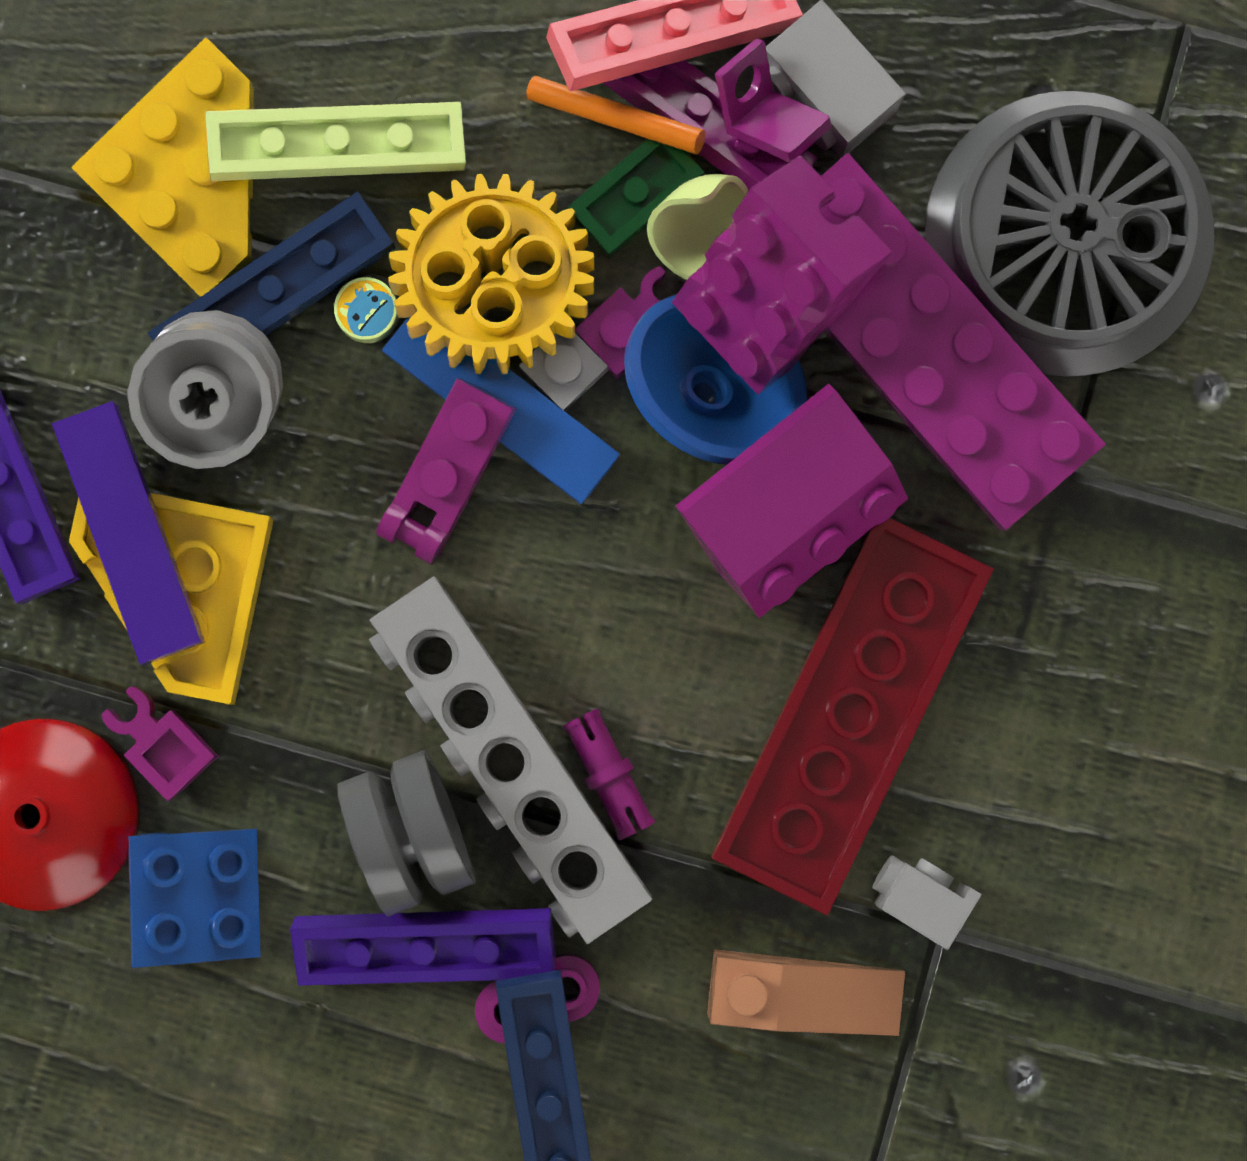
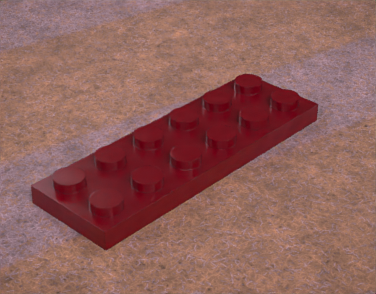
[710,518,994,916]

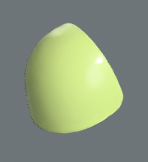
[647,174,749,280]

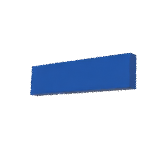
[382,317,620,506]

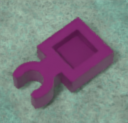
[575,266,677,379]
[101,686,219,801]

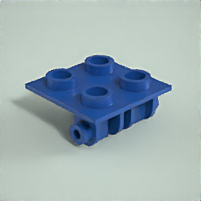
[128,829,261,968]

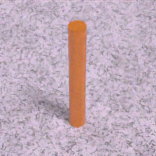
[526,76,706,155]

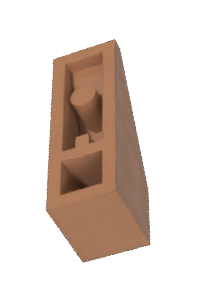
[707,949,905,1036]

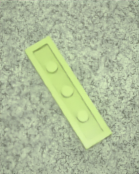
[205,102,466,181]

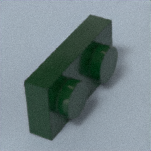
[568,139,705,259]

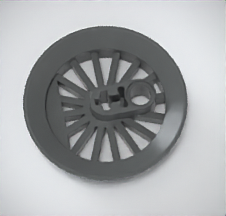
[925,91,1214,377]

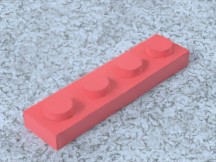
[546,0,803,92]

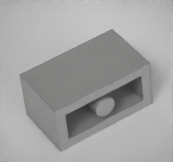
[766,0,906,158]

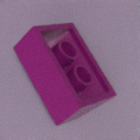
[676,384,908,618]

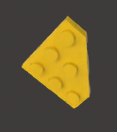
[71,37,254,297]
[69,493,274,705]

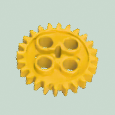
[388,174,594,374]

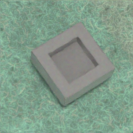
[519,333,608,412]

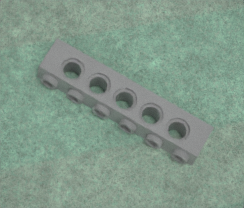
[369,576,652,944]

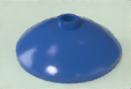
[624,295,807,465]

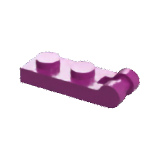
[376,378,517,565]

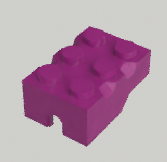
[672,155,892,395]

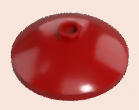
[0,719,140,911]

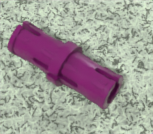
[562,708,656,840]

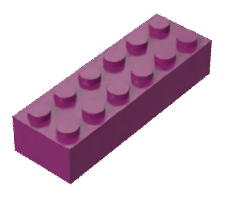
[821,153,1106,531]

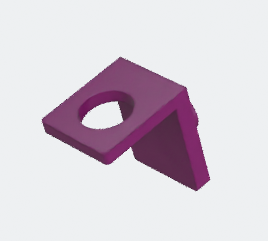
[715,38,831,162]

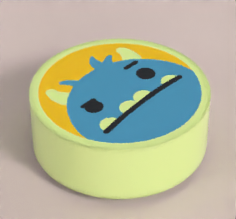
[334,277,399,343]

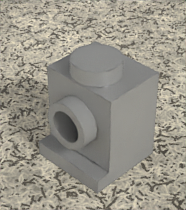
[872,855,982,950]

